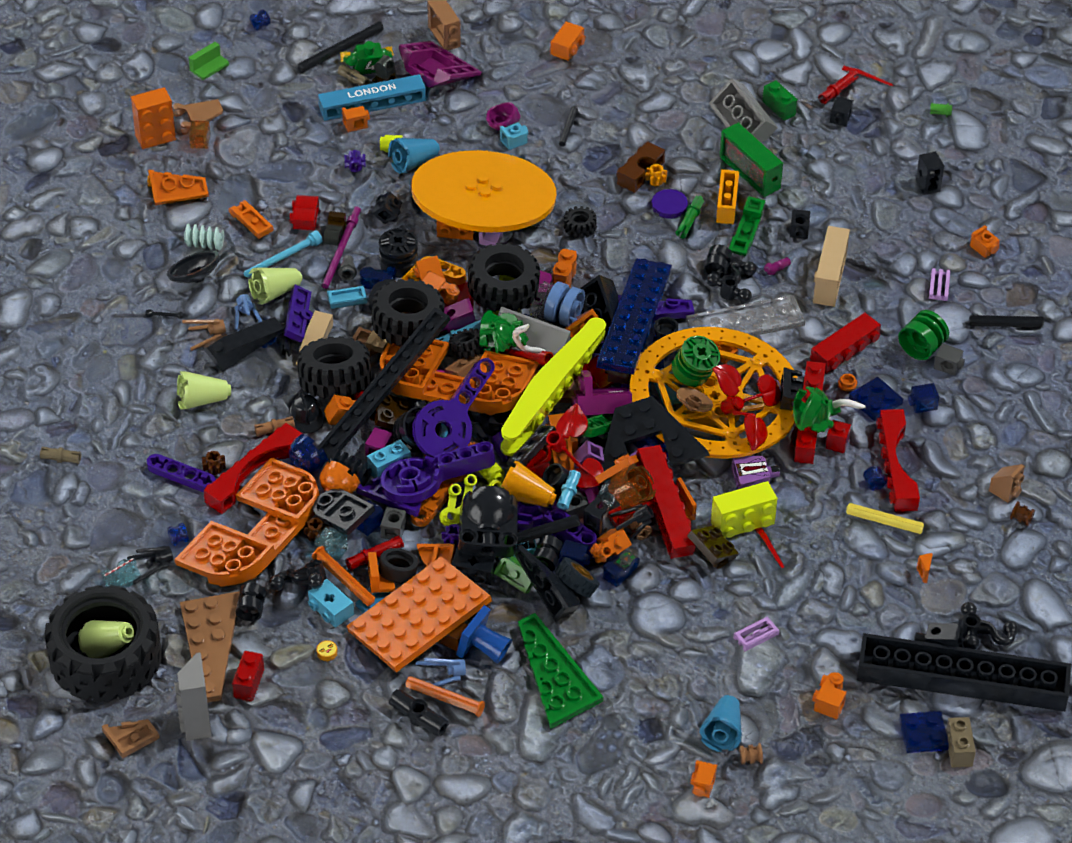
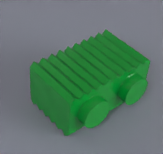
[762,80,798,121]

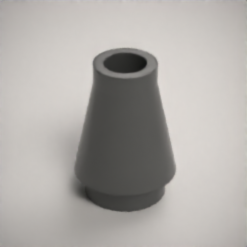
[338,255,357,281]

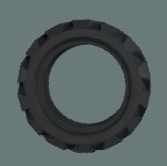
[44,585,162,702]

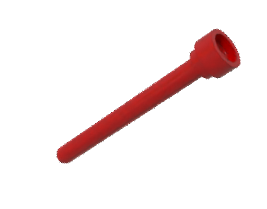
[485,345,554,366]

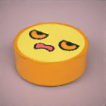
[317,640,338,661]

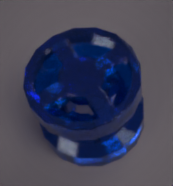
[250,9,271,31]
[863,466,887,491]
[167,522,189,546]

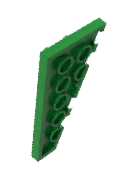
[518,613,603,729]

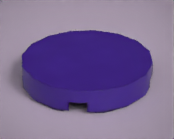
[651,189,688,219]

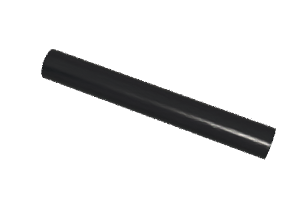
[559,106,578,147]

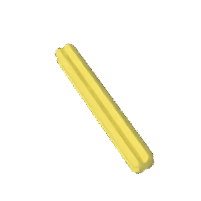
[846,503,924,534]

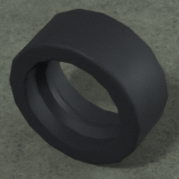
[378,548,419,583]

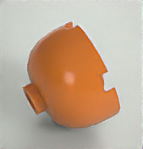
[320,461,360,494]

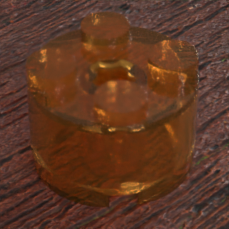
[608,463,656,510]

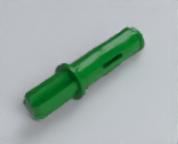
[675,195,704,239]

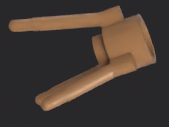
[182,319,226,351]

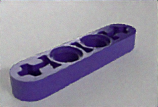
[147,454,216,493]

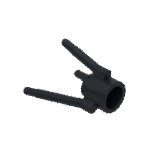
[610,503,654,541]
[127,546,173,584]

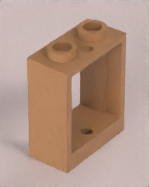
[427,0,461,51]

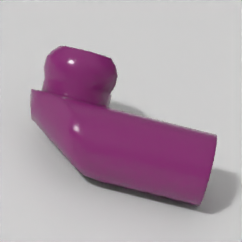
[764,257,791,275]

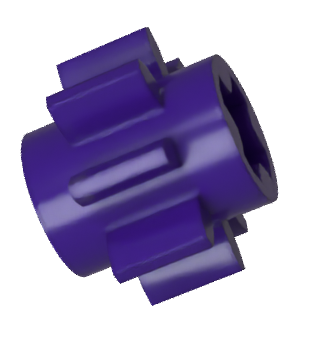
[344,150,366,172]
[441,524,459,548]

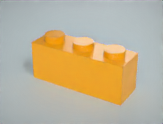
[716,169,739,224]

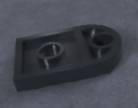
[313,489,375,535]

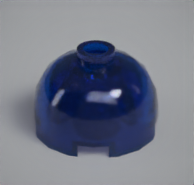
[288,434,328,473]

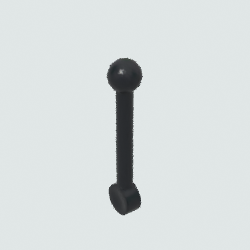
[145,309,184,319]

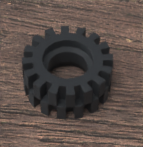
[564,206,597,238]
[449,328,486,359]

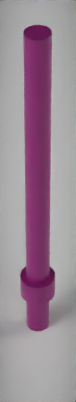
[321,206,361,289]

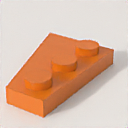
[148,170,209,206]

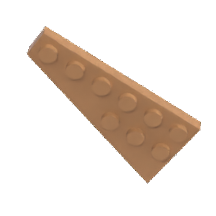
[180,591,240,703]

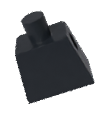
[914,623,963,648]

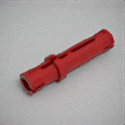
[818,70,859,104]
[345,535,404,571]

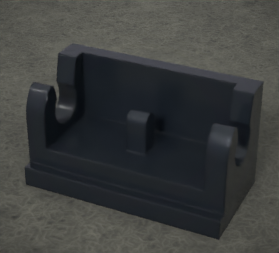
[780,367,803,410]
[583,497,608,544]

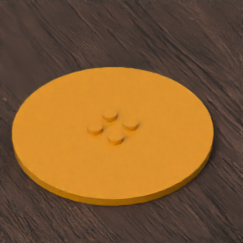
[411,150,557,232]

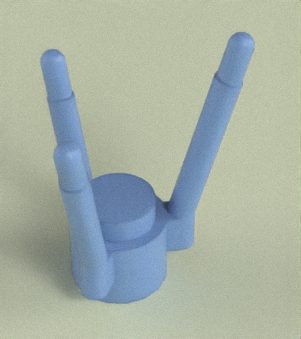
[234,294,262,330]
[415,658,466,686]

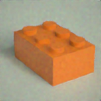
[131,87,176,149]

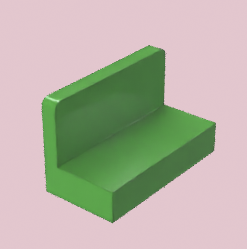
[188,42,229,80]
[494,556,533,594]

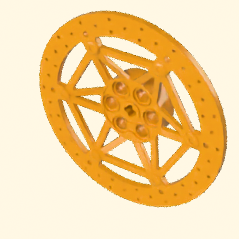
[629,327,798,459]

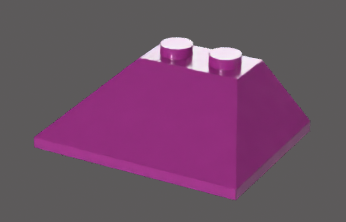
[398,41,482,88]

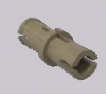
[337,64,370,86]
[40,446,82,464]

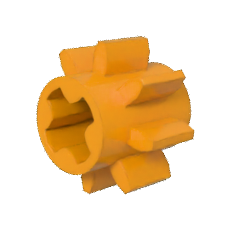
[645,164,667,186]

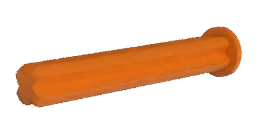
[312,546,375,606]
[405,676,485,717]

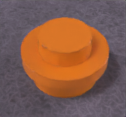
[838,374,857,391]

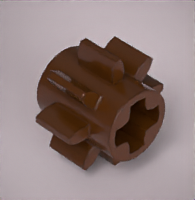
[202,451,226,475]
[304,517,329,542]

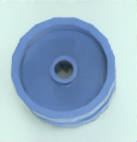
[544,282,585,327]

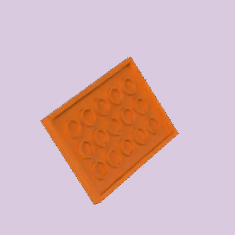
[346,557,492,673]

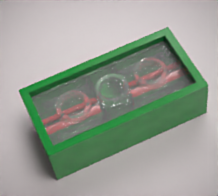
[719,122,783,197]

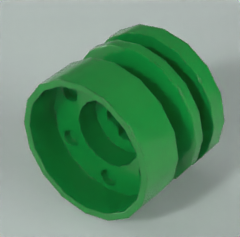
[898,310,950,361]
[672,335,720,387]

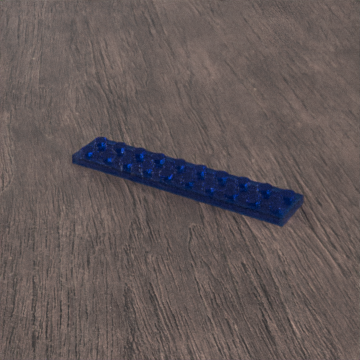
[596,258,672,375]

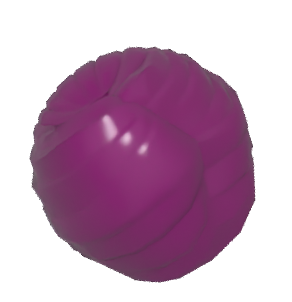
[486,102,521,131]

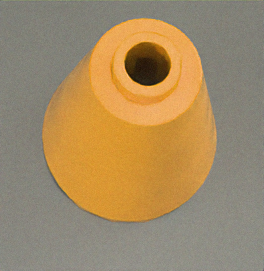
[501,461,557,507]

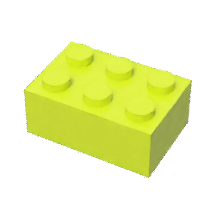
[711,481,778,538]

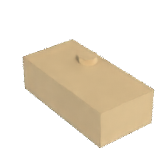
[813,226,850,307]

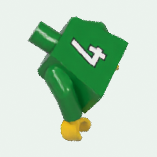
[340,41,394,75]

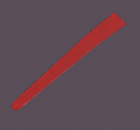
[841,66,893,86]
[755,527,784,568]

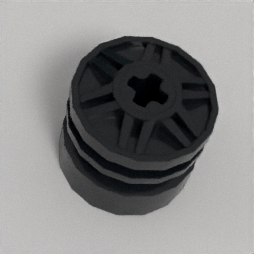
[379,228,418,278]
[392,406,442,452]

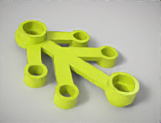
[439,474,504,526]

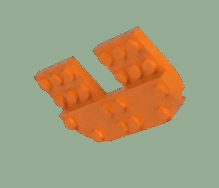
[380,339,540,415]
[174,458,320,587]

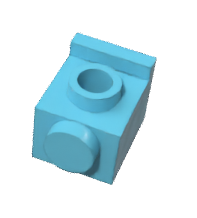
[500,122,529,150]

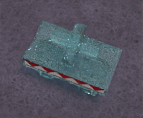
[101,557,141,587]

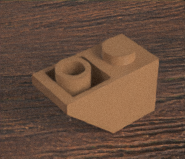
[989,464,1025,503]

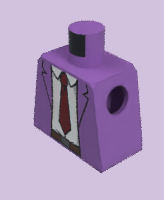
[732,456,780,490]

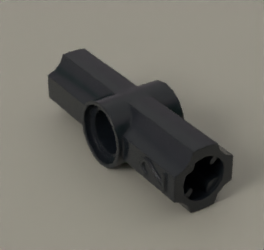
[389,689,449,737]

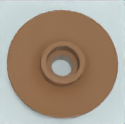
[676,387,713,412]

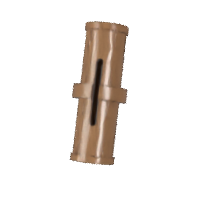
[254,416,295,437]

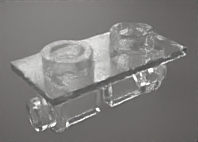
[529,281,554,321]

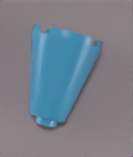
[388,138,440,174]
[700,695,742,752]

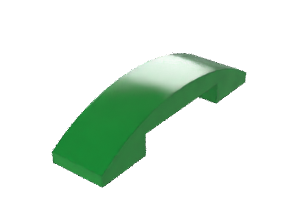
[729,196,766,256]

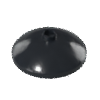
[167,250,220,283]

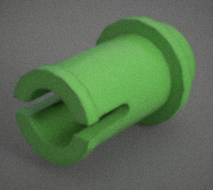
[930,103,952,117]

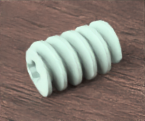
[184,223,224,250]

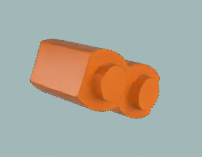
[553,248,577,287]

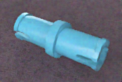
[556,470,581,510]

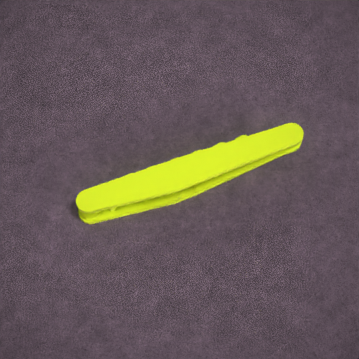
[500,317,606,456]

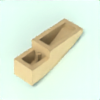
[296,311,333,366]

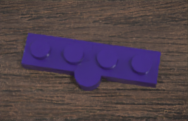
[284,284,313,343]

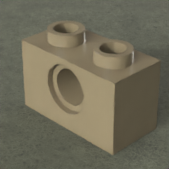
[946,717,976,767]

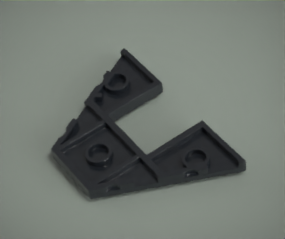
[598,396,710,491]

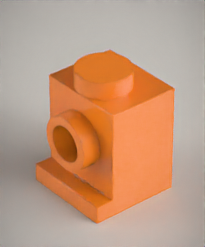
[342,106,370,132]
[970,225,1000,258]
[690,760,717,798]

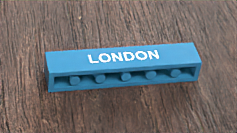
[318,74,426,121]

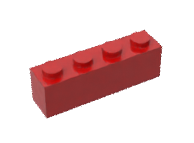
[810,313,881,374]

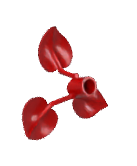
[712,364,781,451]
[525,403,604,489]

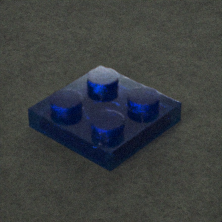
[849,377,904,421]
[899,711,949,753]

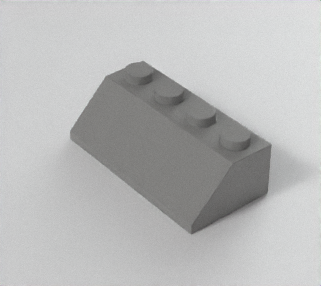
[709,78,778,142]
[498,307,571,355]
[174,653,212,741]

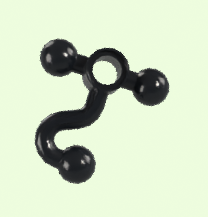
[706,261,757,303]
[269,559,327,591]
[961,602,1019,649]

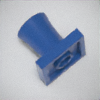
[456,605,512,664]

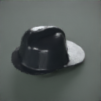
[290,391,324,433]

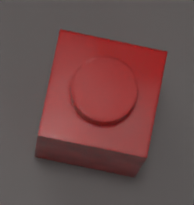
[825,420,851,453]

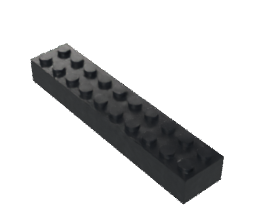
[856,633,1071,712]

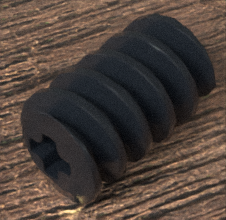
[329,449,372,486]

